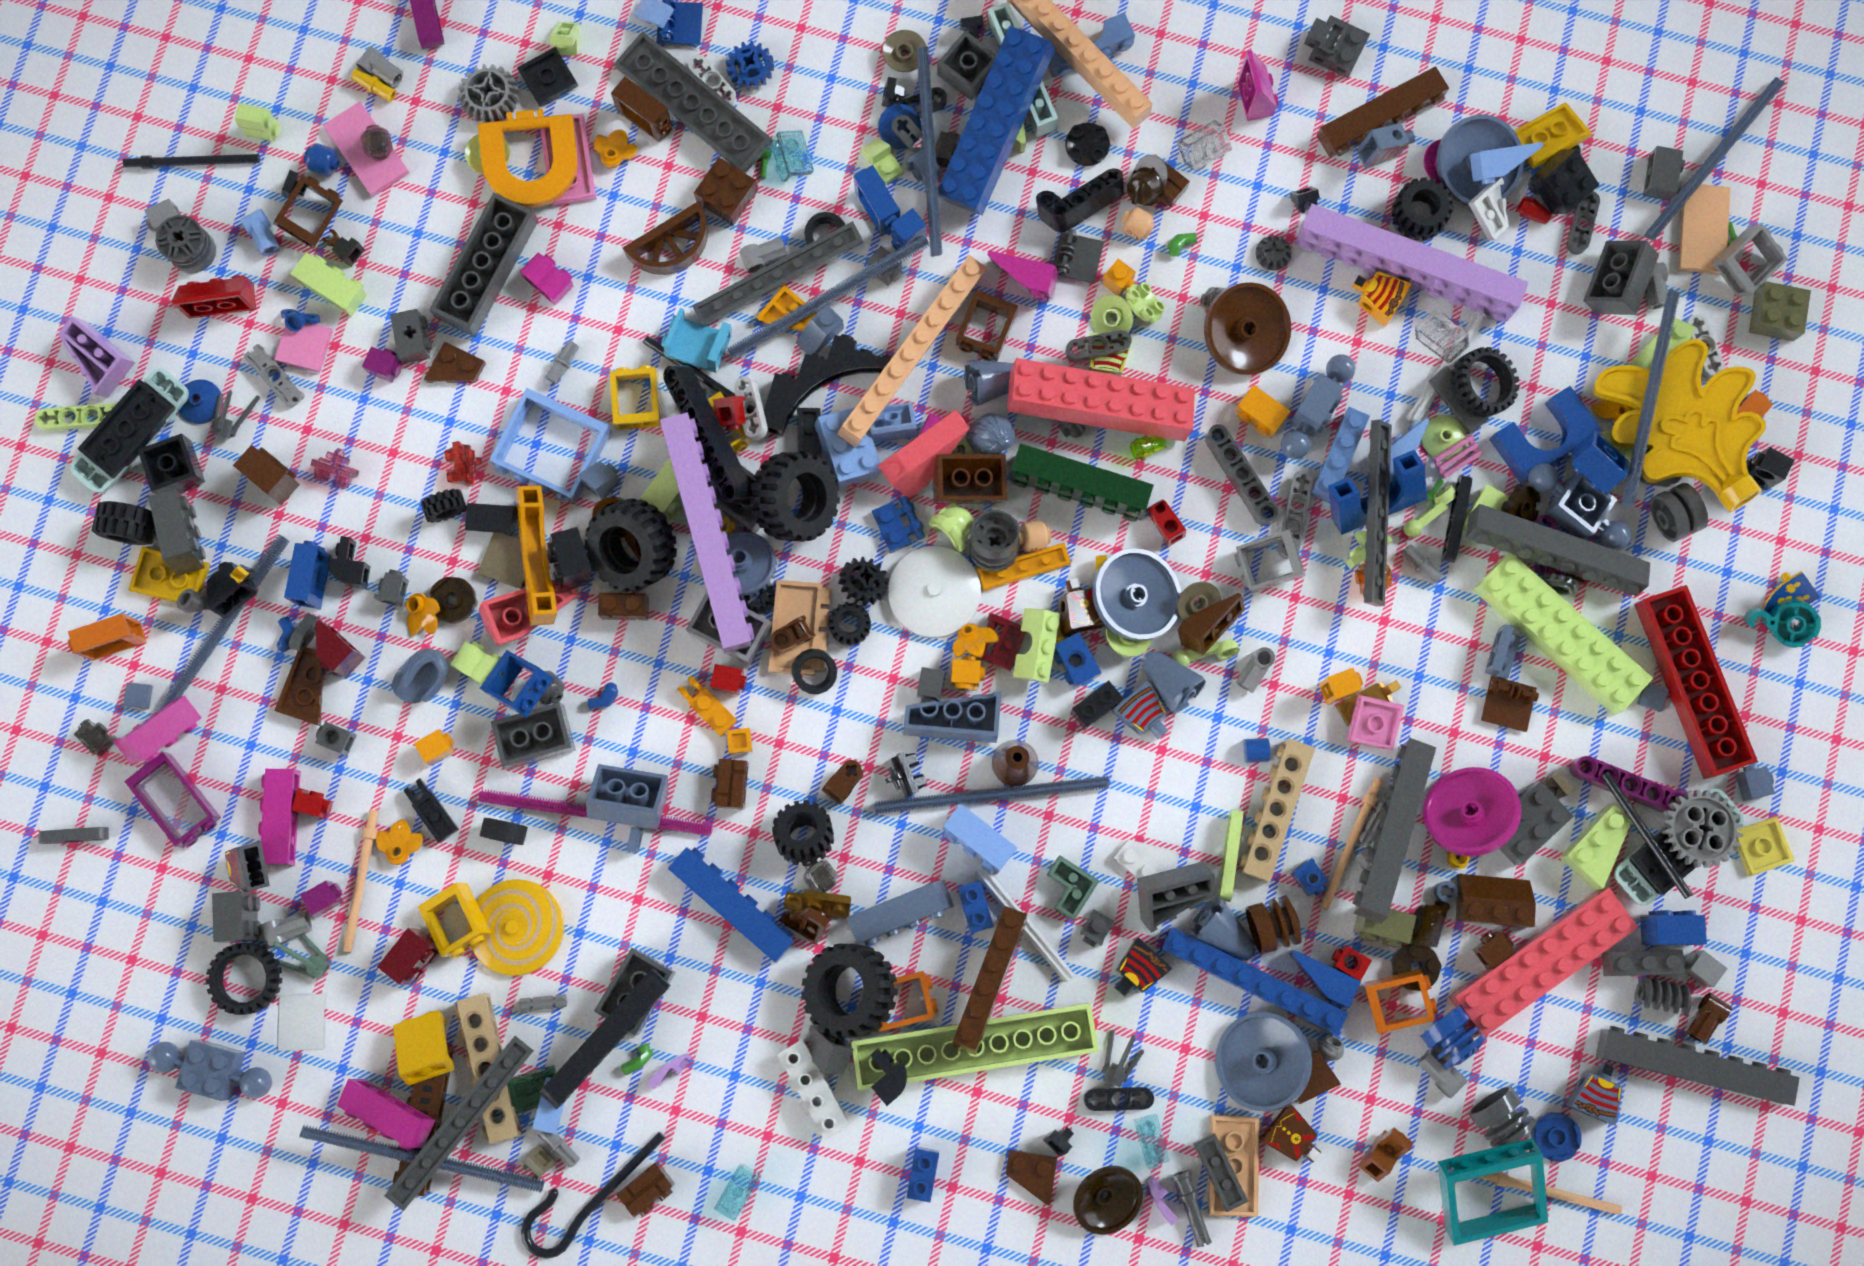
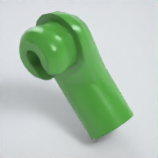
[1167,232,1197,257]

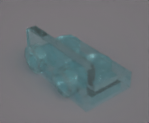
[770,130,814,182]
[1133,1113,1170,1170]

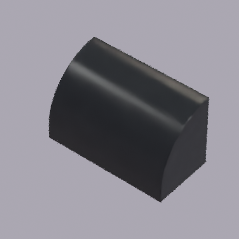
[465,503,517,534]

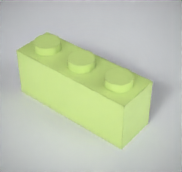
[290,252,367,317]

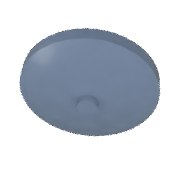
[1436,114,1524,206]
[1092,548,1181,641]
[1215,1012,1312,1111]

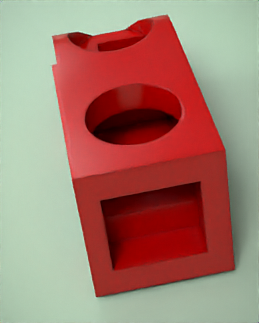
[1146,499,1186,547]

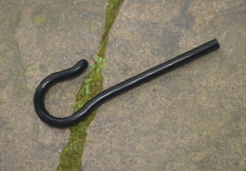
[521,1131,666,1259]

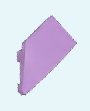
[647,1053,693,1089]
[1147,1175,1178,1226]

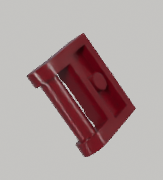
[972,613,1027,672]

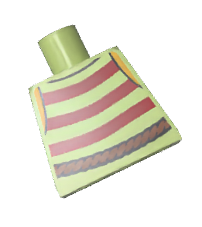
[1088,333,1133,376]

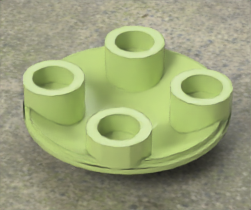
[1125,282,1165,323]

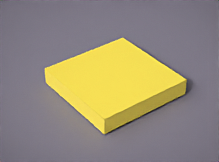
[1736,816,1795,876]

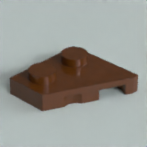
[1005,1149,1057,1205]

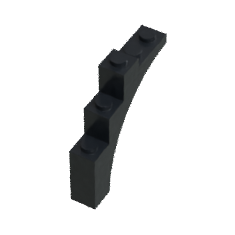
[763,334,892,436]

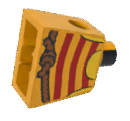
[1352,271,1411,327]

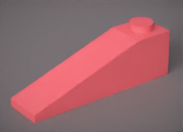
[878,409,970,498]

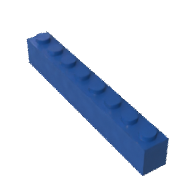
[1159,927,1348,1035]

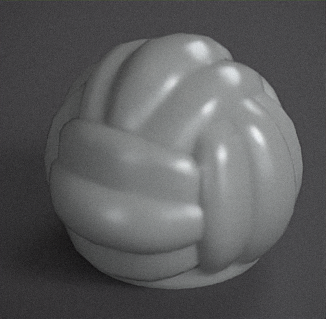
[1318,1035,1344,1061]

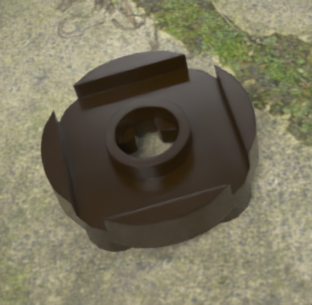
[1501,484,1541,522]
[430,577,478,624]
[1391,943,1441,991]

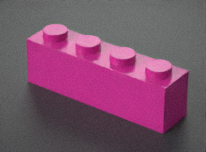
[258,768,301,865]
[337,1079,435,1150]

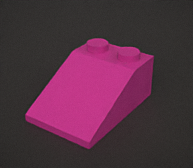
[1237,50,1279,121]
[987,250,1059,302]

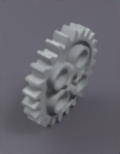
[1661,789,1743,868]

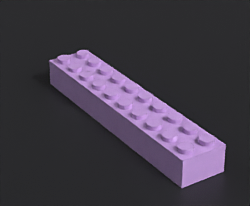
[1295,204,1529,321]
[660,412,755,654]

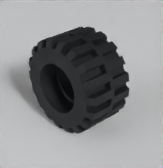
[1391,177,1454,241]
[91,501,156,545]
[772,800,834,866]

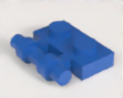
[872,496,926,554]

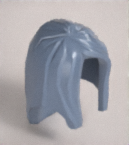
[966,413,1016,454]
[391,648,448,704]

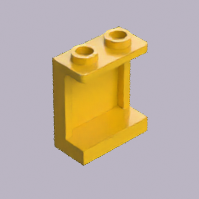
[393,1010,454,1086]

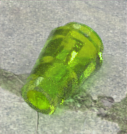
[1130,436,1166,460]

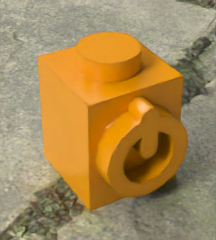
[951,656,985,691]

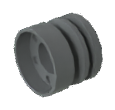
[155,215,216,273]
[970,510,1020,572]
[1468,1086,1536,1148]

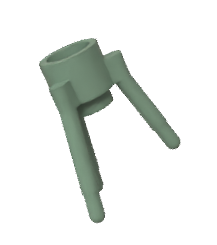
[273,934,331,979]

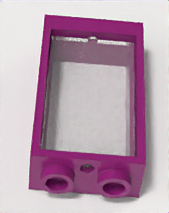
[124,751,221,848]

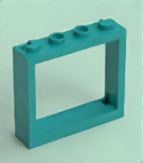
[1437,1138,1548,1246]

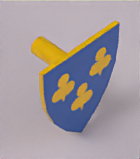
[1763,571,1821,613]

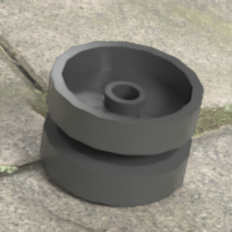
[1650,483,1709,542]

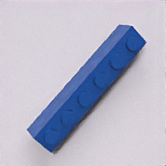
[667,847,795,963]

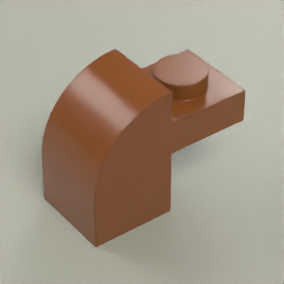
[1358,1127,1414,1182]

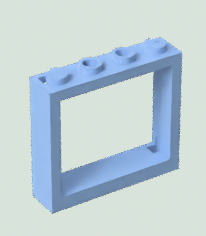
[489,387,612,503]

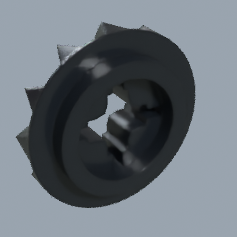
[739,585,775,615]

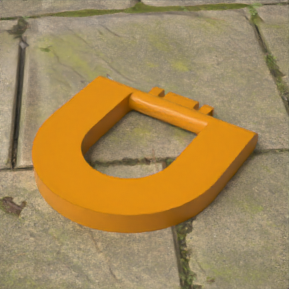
[478,109,578,208]

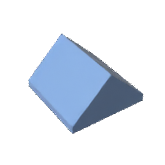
[870,402,917,443]

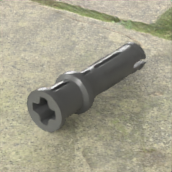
[1170,1170,1212,1247]

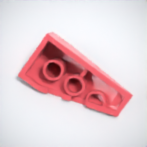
[478,580,578,646]

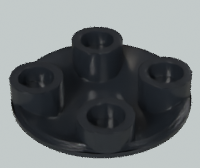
[1065,123,1110,166]

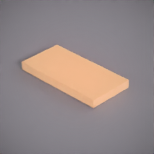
[1678,182,1731,275]
[1208,1115,1260,1217]

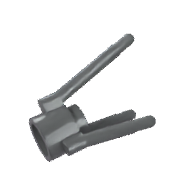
[211,390,260,439]
[1101,1030,1144,1087]

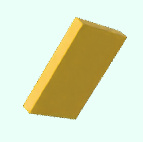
[1514,102,1592,169]
[128,546,211,603]

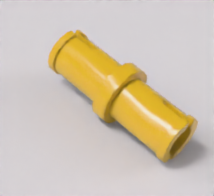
[350,68,397,102]

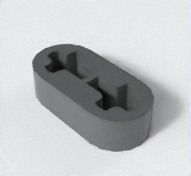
[891,115,924,153]
[289,614,321,652]

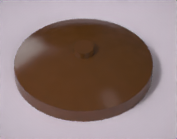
[1204,282,1291,375]

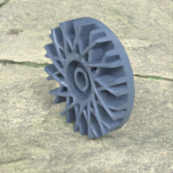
[726,531,777,599]

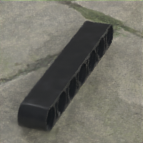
[663,366,752,502]
[539,969,671,1110]

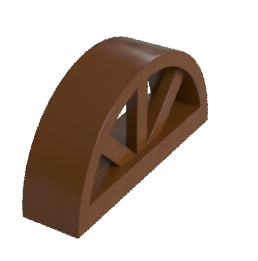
[622,201,708,275]

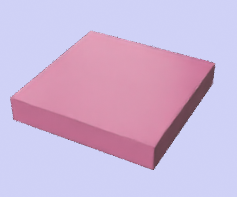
[274,323,333,373]
[1346,695,1404,751]

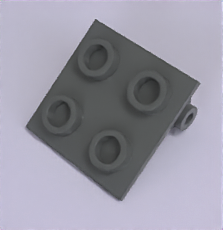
[1053,229,1104,284]

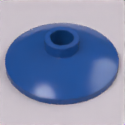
[179,379,223,424]

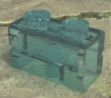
[714,1163,762,1221]

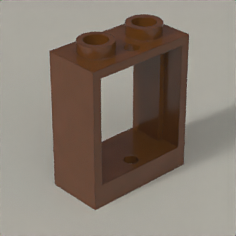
[611,76,673,142]
[273,175,343,249]
[956,290,1018,361]

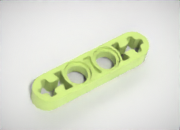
[34,403,117,431]
[1218,809,1243,902]

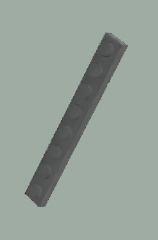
[692,221,864,327]
[1363,419,1392,607]
[384,1036,534,1211]

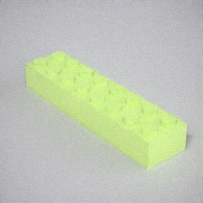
[1473,553,1653,716]

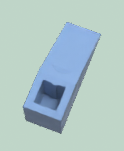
[1390,418,1429,482]

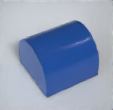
[1243,738,1270,763]

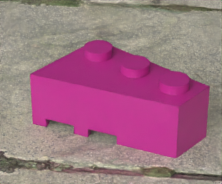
[113,695,202,764]

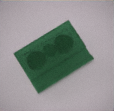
[507,1065,557,1114]

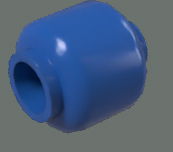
[304,143,340,176]

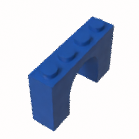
[1489,386,1602,484]
[1328,450,1427,535]

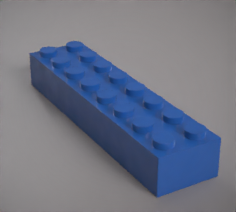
[938,26,1055,216]

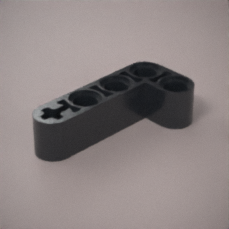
[1036,168,1125,233]

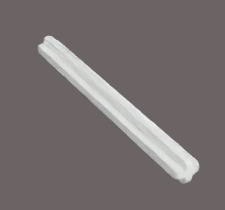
[1407,311,1487,423]
[975,866,1074,982]

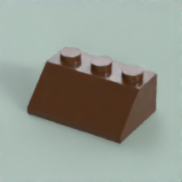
[933,454,1007,504]
[1455,874,1536,928]

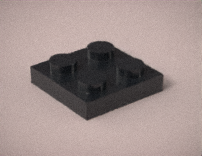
[517,47,578,107]

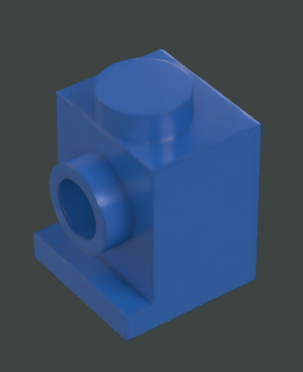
[1290,858,1329,897]

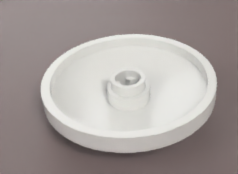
[888,546,981,638]

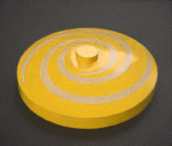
[468,879,564,976]

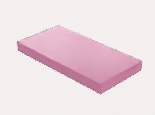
[323,101,410,197]
[540,113,597,207]

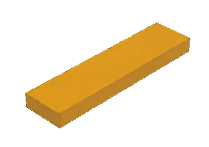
[976,542,1071,592]

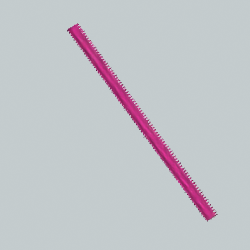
[478,788,713,836]

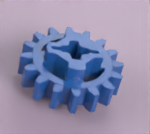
[726,41,774,90]

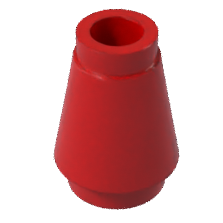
[1516,196,1552,225]

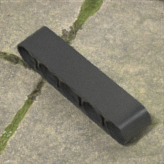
[1205,424,1278,526]

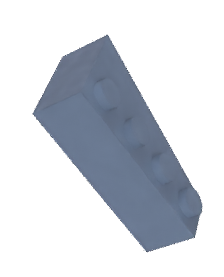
[903,691,1002,743]
[847,880,954,946]

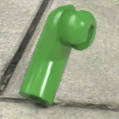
[621,1043,653,1075]

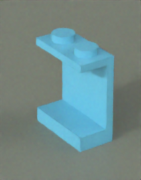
[661,308,732,373]

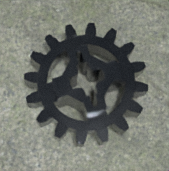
[838,557,889,606]

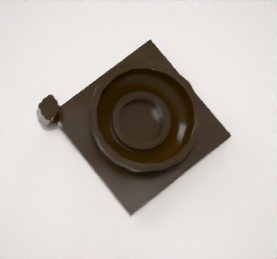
[1412,900,1450,947]

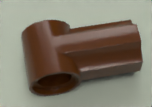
[1686,992,1732,1044]

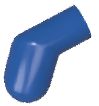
[588,682,618,710]

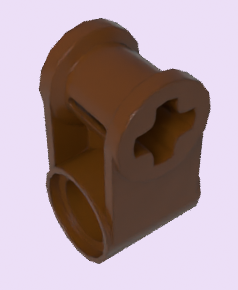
[770,615,816,653]
[822,760,864,805]

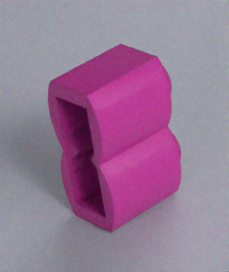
[520,252,574,305]

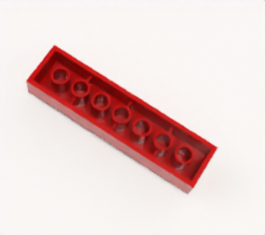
[1634,585,1758,780]

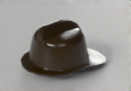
[1127,155,1168,206]

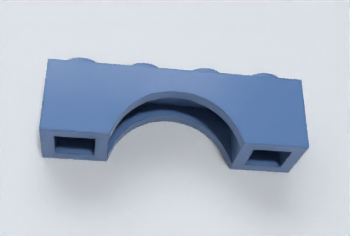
[1048,12,1135,78]
[1311,407,1370,504]

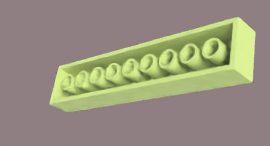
[851,1003,1099,1091]

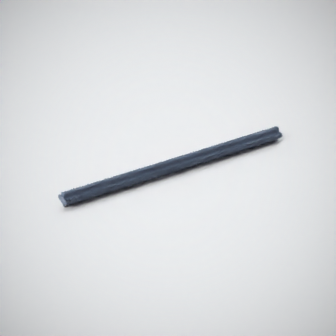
[917,46,943,257]
[1644,77,1785,241]
[727,234,930,359]
[1621,289,1681,508]
[150,534,290,717]
[874,776,1109,814]
[299,1124,545,1193]

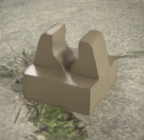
[1544,771,1575,799]
[522,1145,557,1179]

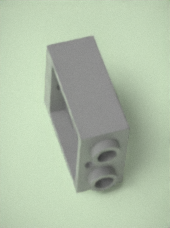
[1712,224,1788,297]
[1234,529,1306,593]

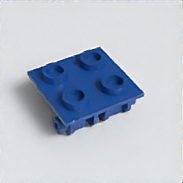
[656,0,703,45]

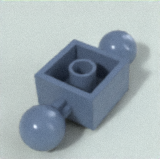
[1280,354,1356,460]
[1528,463,1631,550]
[147,1039,272,1101]

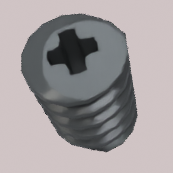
[1635,977,1691,1016]

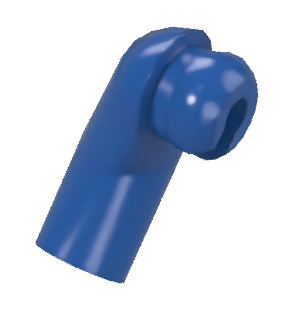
[276,616,295,652]

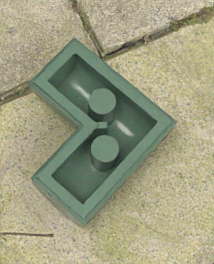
[1046,855,1099,921]

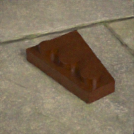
[274,647,324,726]

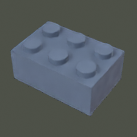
[586,764,668,830]

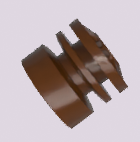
[1245,895,1302,955]

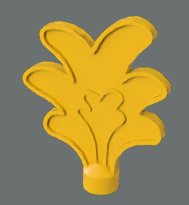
[1593,339,1766,513]

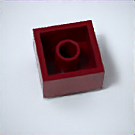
[377,928,440,985]

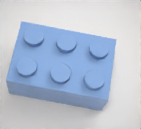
[814,407,881,488]
[943,803,1017,873]

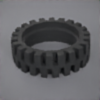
[1450,347,1520,417]
[206,943,283,1015]

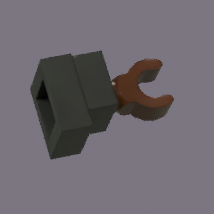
[322,229,365,267]

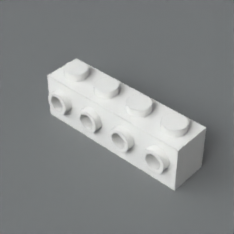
[776,1039,851,1141]

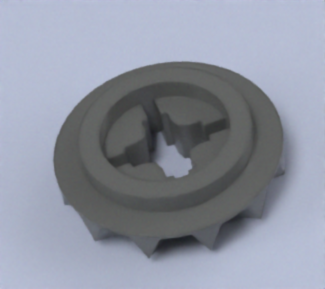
[1256,234,1292,270]
[1541,574,1580,595]

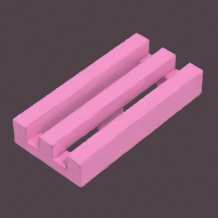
[1432,434,1482,478]

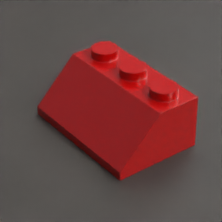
[172,275,256,319]

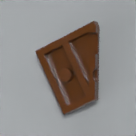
[424,341,486,383]
[779,907,830,945]

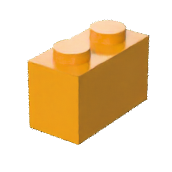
[1235,385,1291,438]
[1318,667,1363,705]

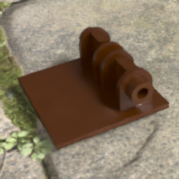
[1481,675,1539,733]

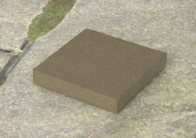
[478,532,525,589]

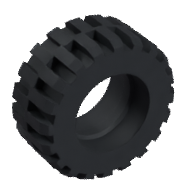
[750,452,840,542]
[584,498,677,592]
[801,943,898,1037]

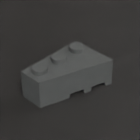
[1137,861,1216,933]

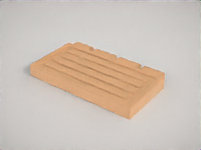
[768,580,832,676]

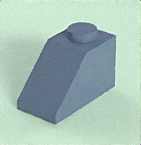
[796,304,844,355]
[578,461,621,500]

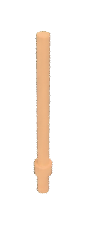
[1319,777,1383,910]
[342,809,379,952]
[1477,1172,1622,1215]

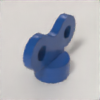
[281,309,321,332]

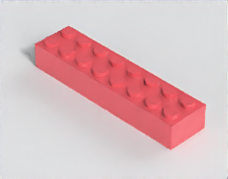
[1007,358,1195,442]
[1448,887,1638,1037]

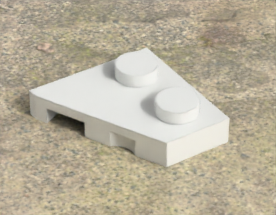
[1468,177,1509,241]
[1113,840,1179,878]

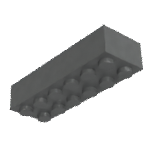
[429,192,538,337]

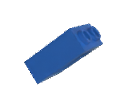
[853,165,900,237]
[284,540,332,609]
[479,650,554,718]

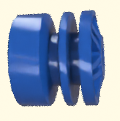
[1420,1006,1487,1070]

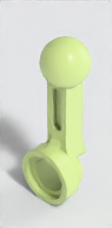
[1404,485,1456,538]
[1172,639,1240,667]

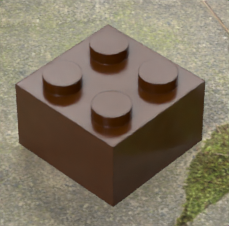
[693,157,758,226]
[233,445,300,505]

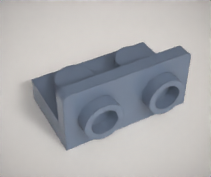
[1485,625,1521,679]

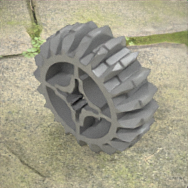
[458,64,519,123]

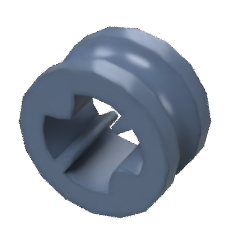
[1434,881,1458,903]

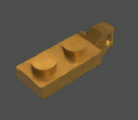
[1336,680,1401,726]
[784,890,851,918]

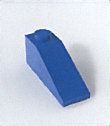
[1289,950,1361,1009]

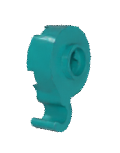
[1744,599,1821,648]

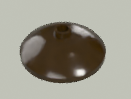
[1073,1166,1143,1235]

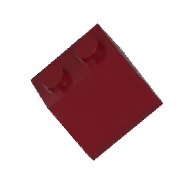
[316,619,366,678]

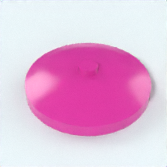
[1423,767,1522,856]

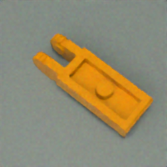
[677,676,738,737]

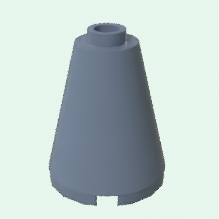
[964,360,1013,406]
[1141,650,1206,714]
[1188,897,1256,961]

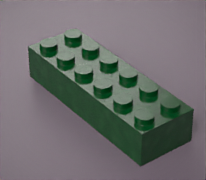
[1010,443,1154,522]

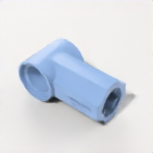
[240,208,280,257]

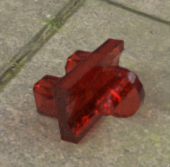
[444,441,482,487]

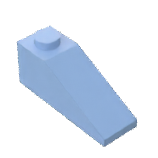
[1470,142,1543,185]

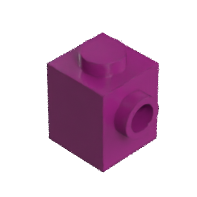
[362,346,402,383]
[300,880,343,917]

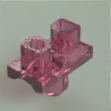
[311,448,360,489]

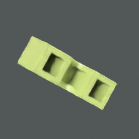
[1013,608,1060,683]

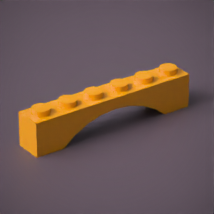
[515,485,557,626]

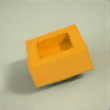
[727,728,753,754]

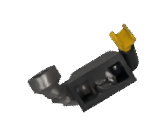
[177,562,258,619]

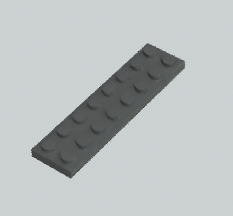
[613,31,773,173]

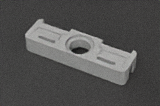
[244,344,305,408]

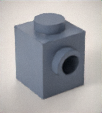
[1735,764,1775,801]

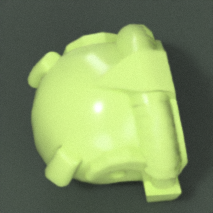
[928,503,975,553]

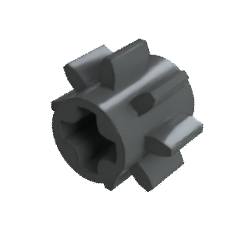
[1057,421,1086,438]

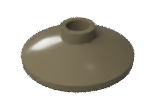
[882,30,926,72]
[1177,581,1221,622]

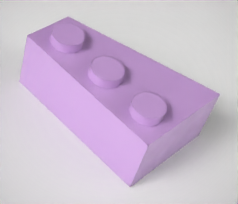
[58,316,136,398]

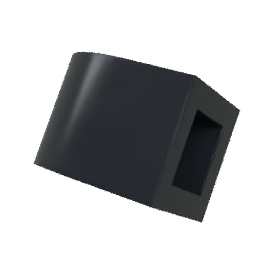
[327,536,371,589]
[871,1048,907,1106]

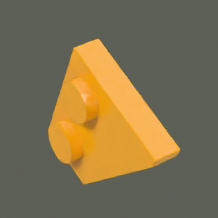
[756,285,817,332]

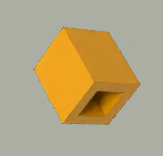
[1102,258,1136,296]
[414,729,455,766]

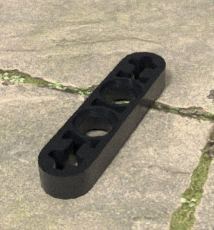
[1441,475,1472,563]

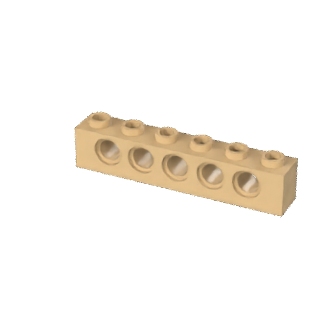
[1238,738,1315,883]
[455,993,523,1144]

